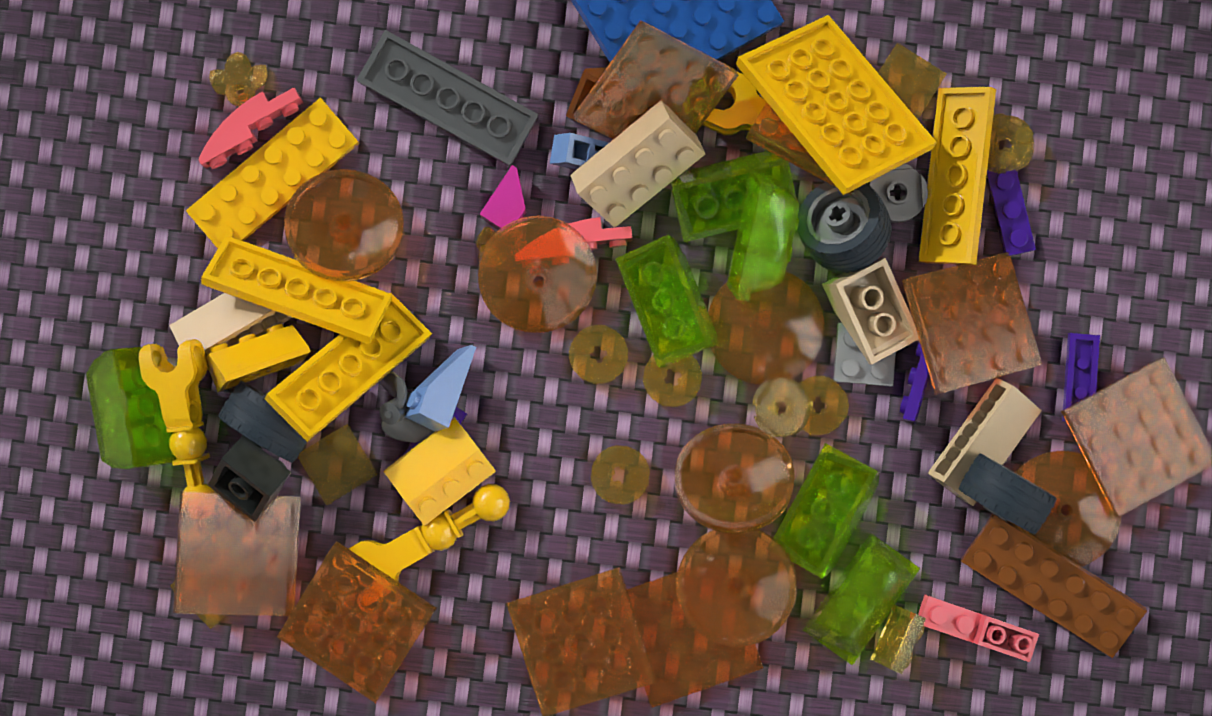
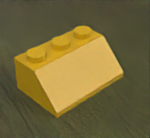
[206,324,311,392]
[383,417,496,526]

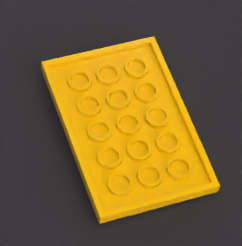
[736,15,937,195]

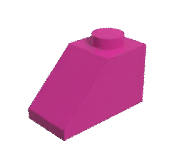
[480,165,528,237]

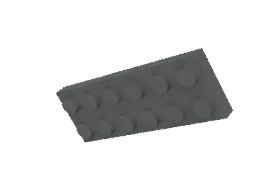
[357,30,539,167]

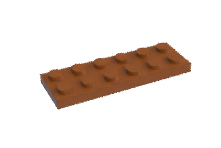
[961,514,1147,658]

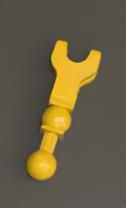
[698,68,812,158]
[139,339,218,520]
[337,484,510,606]

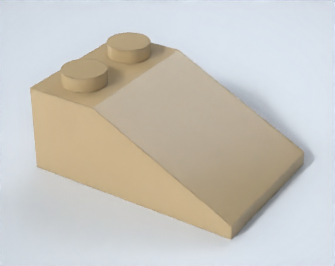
[822,258,921,365]

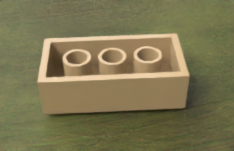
[571,100,705,228]

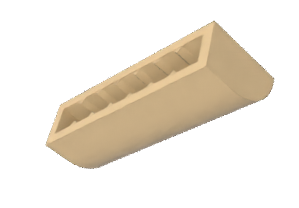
[169,293,293,357]
[928,378,1042,506]

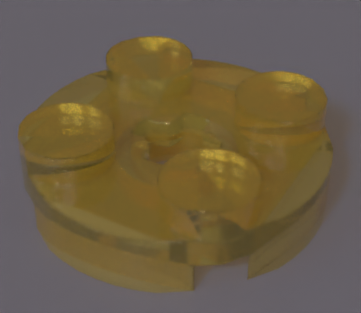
[987,113,1035,174]
[569,325,628,384]
[643,348,702,407]
[788,376,849,435]
[753,378,813,437]
[591,445,650,505]

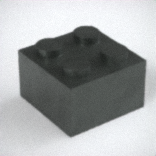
[208,435,291,522]

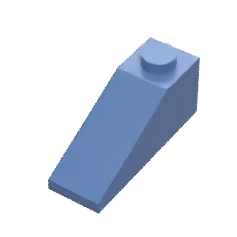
[550,133,609,170]
[405,345,476,431]

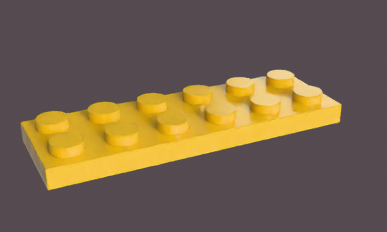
[919,87,996,265]
[186,97,360,249]
[201,235,392,344]
[264,293,432,442]

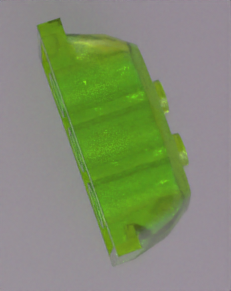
[670,151,799,242]
[726,170,799,301]
[615,234,718,368]
[86,347,177,469]
[768,443,879,578]
[803,534,920,665]

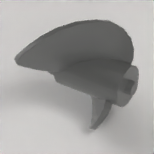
[379,371,435,443]

